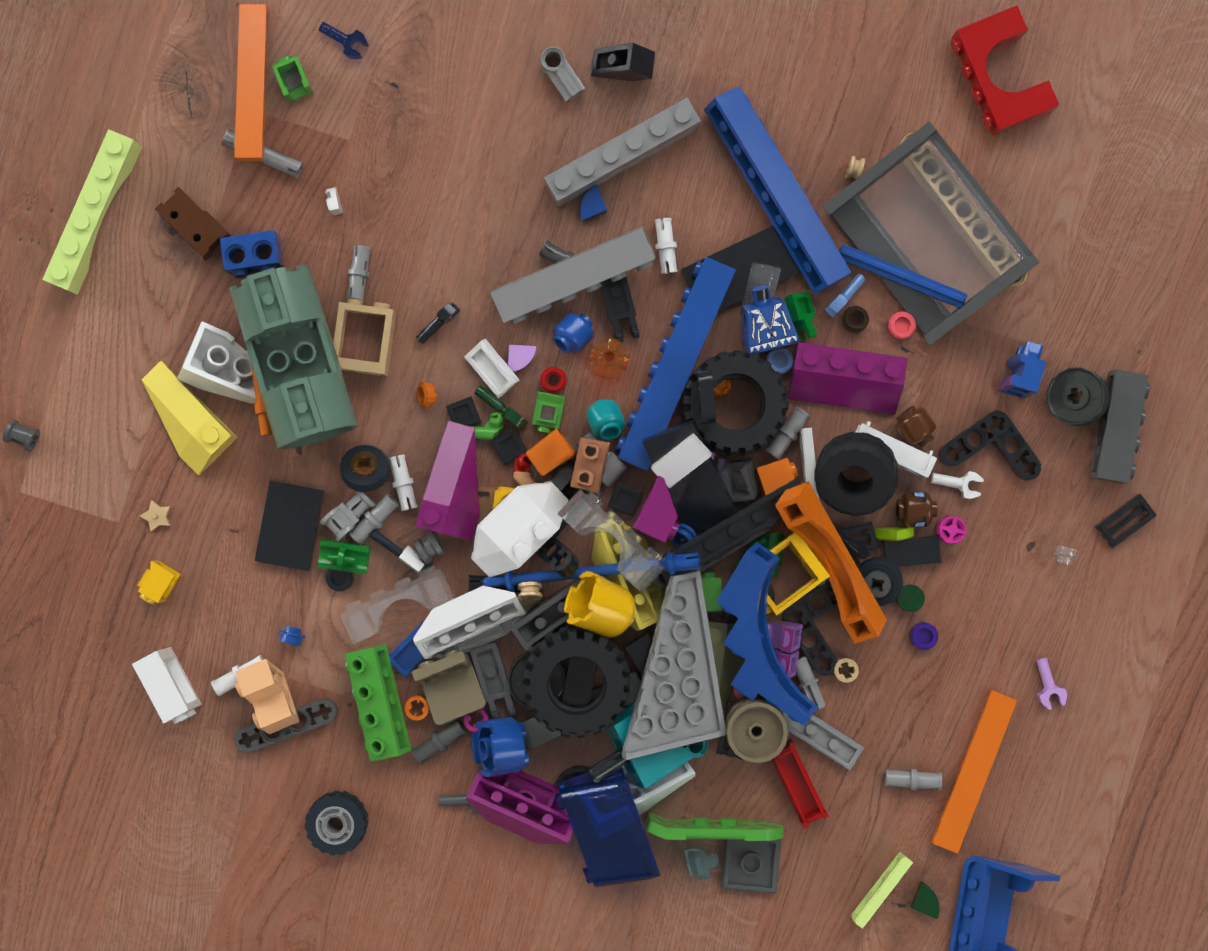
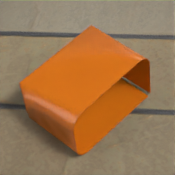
[525,428,577,476]

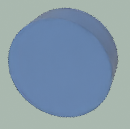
[766,347,793,375]

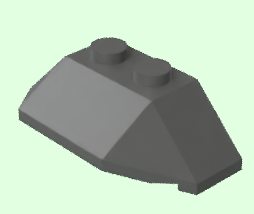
[510,564,613,652]

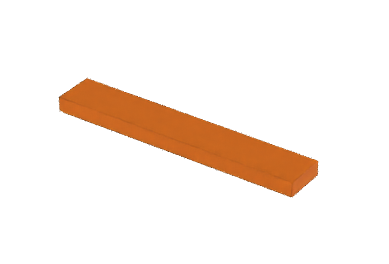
[234,4,268,161]
[931,689,1018,854]

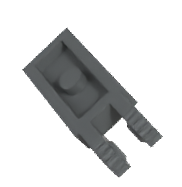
[470,641,517,719]

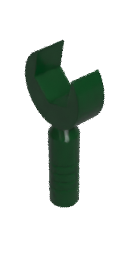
[474,385,528,430]

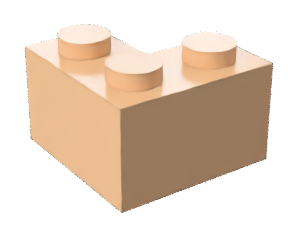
[235,659,300,734]

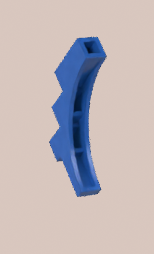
[716,542,819,726]

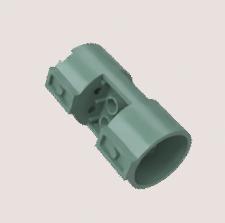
[229,265,359,450]

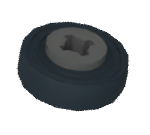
[858,557,903,606]

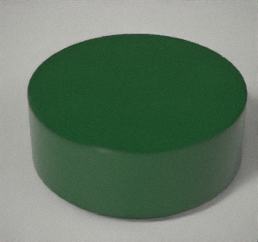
[896,584,925,612]

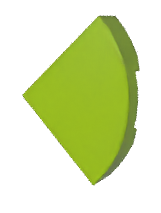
[875,526,914,541]

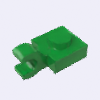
[784,291,817,342]

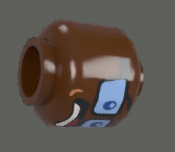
[896,492,938,528]

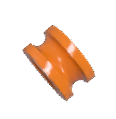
[405,695,430,720]

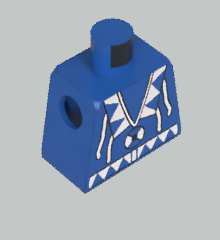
[741,285,799,355]

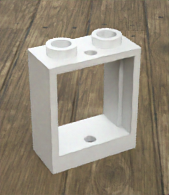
[132,647,202,724]

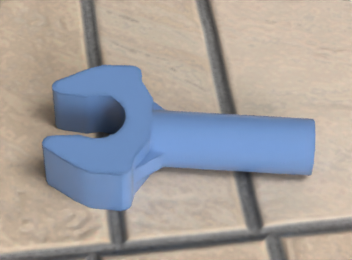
[825,274,866,318]

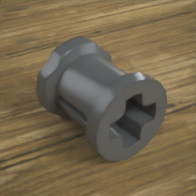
[3,419,40,452]

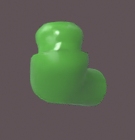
[470,413,505,441]

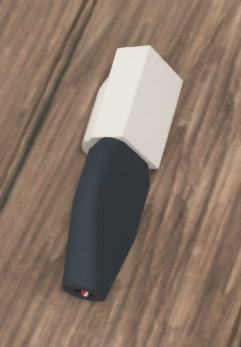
[370,529,424,573]

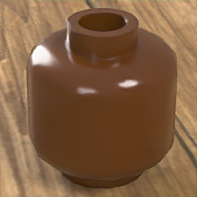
[895,405,936,447]

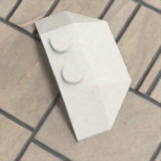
[471,481,569,577]
[413,586,525,659]

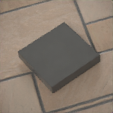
[721,839,781,894]

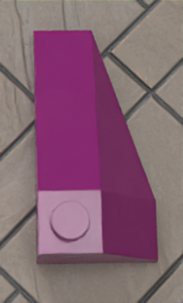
[415,421,480,540]

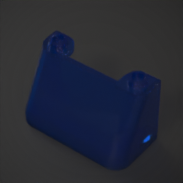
[555,767,661,888]

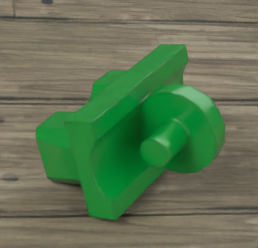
[317,539,371,574]

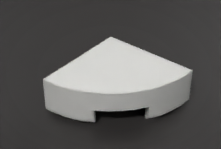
[325,187,343,216]

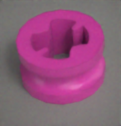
[464,709,489,732]

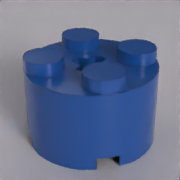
[472,717,529,777]

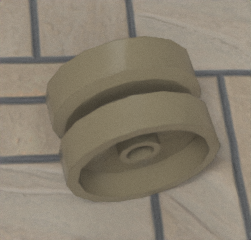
[724,696,788,763]

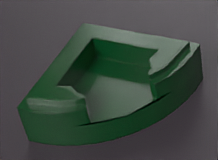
[911,881,940,919]

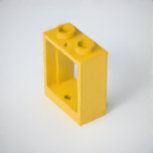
[766,532,830,616]

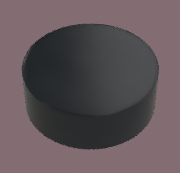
[326,569,354,591]

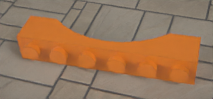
[775,481,887,644]

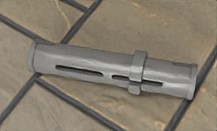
[221,129,304,179]

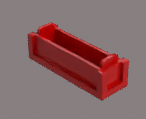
[771,739,829,829]

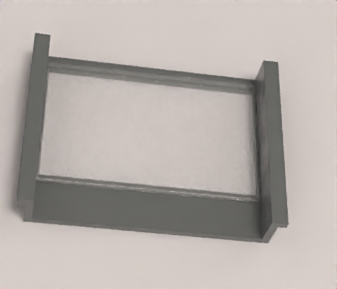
[823,121,1039,345]

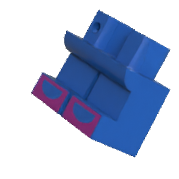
[998,341,1046,399]

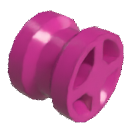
[935,516,967,543]

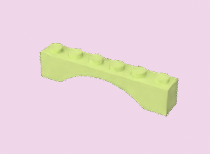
[42,129,142,295]

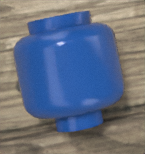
[553,313,594,353]

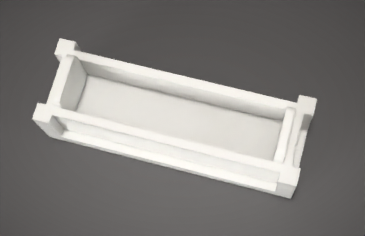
[855,421,937,479]

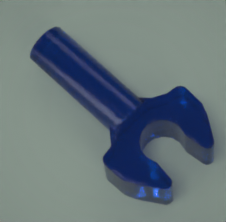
[319,21,369,59]

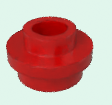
[540,367,567,394]

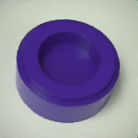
[909,622,938,650]

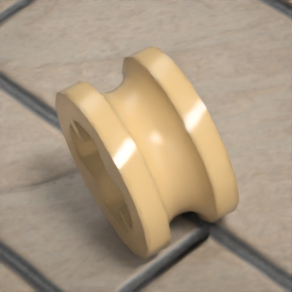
[845,156,865,180]
[517,581,543,602]
[833,657,859,683]

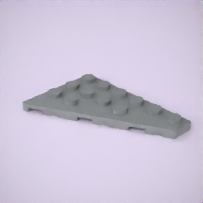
[622,570,727,760]

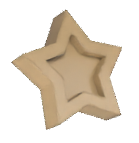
[140,500,171,532]

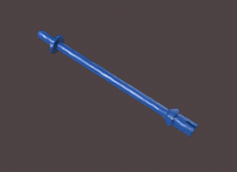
[482,552,701,592]

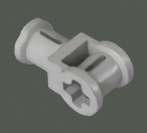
[320,491,376,542]

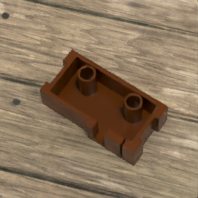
[155,187,231,261]

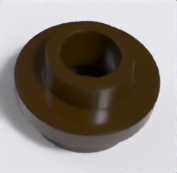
[841,306,869,333]

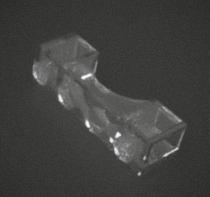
[557,489,665,593]
[339,566,456,644]

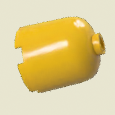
[564,571,635,638]

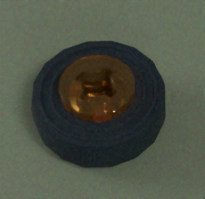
[340,445,390,492]

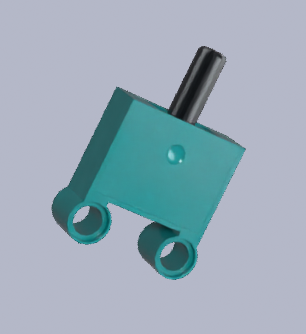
[588,703,708,789]

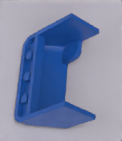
[949,856,1060,951]

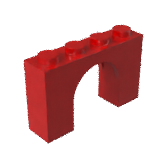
[951,5,1059,136]

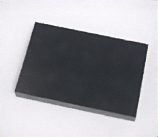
[255,481,325,571]

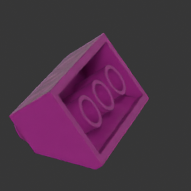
[787,342,908,415]
[632,476,680,543]

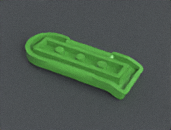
[644,812,784,841]

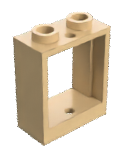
[333,299,397,377]

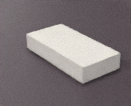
[464,339,520,399]
[651,433,712,488]

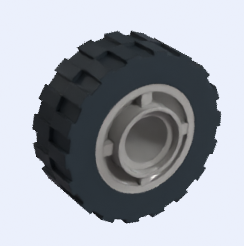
[305,790,369,856]

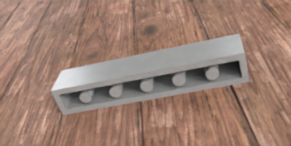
[544,98,701,207]
[490,226,656,324]

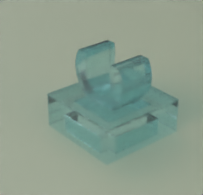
[685,848,719,881]

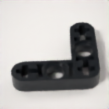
[938,411,1041,480]
[535,483,588,577]
[782,580,838,675]

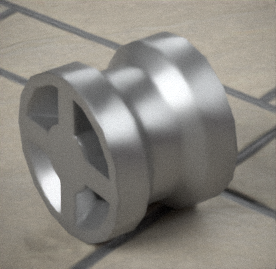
[413,531,446,564]

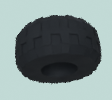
[814,432,898,516]

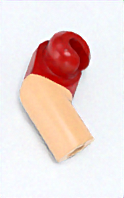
[513,453,536,486]

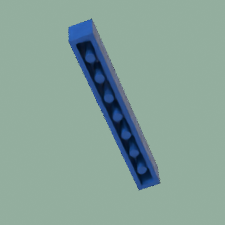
[704,86,852,295]
[615,257,736,471]

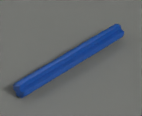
[839,244,967,308]

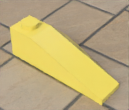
[142,361,238,476]

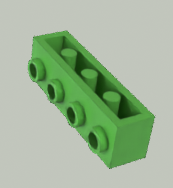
[345,643,411,762]

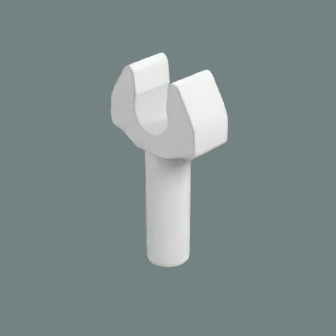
[930,471,984,499]

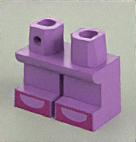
[767,619,803,678]

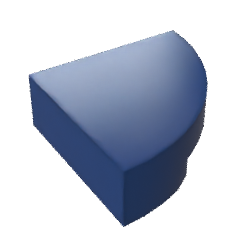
[580,185,607,222]

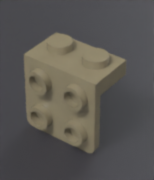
[411,650,486,726]

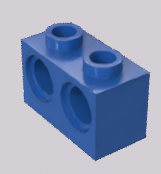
[220,230,284,278]

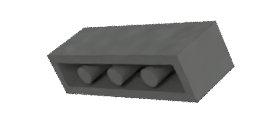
[1089,369,1150,484]

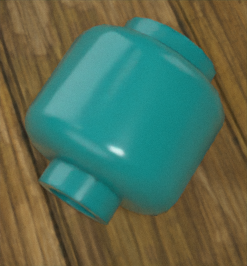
[586,399,625,440]

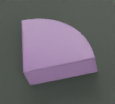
[508,345,537,372]

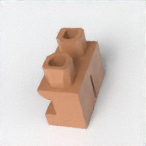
[570,437,611,494]

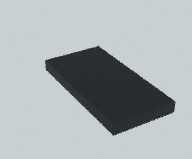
[681,226,801,313]
[642,420,738,533]

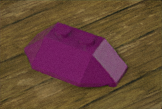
[466,770,578,845]

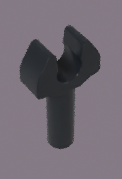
[416,302,460,344]

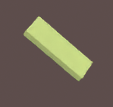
[851,852,913,929]

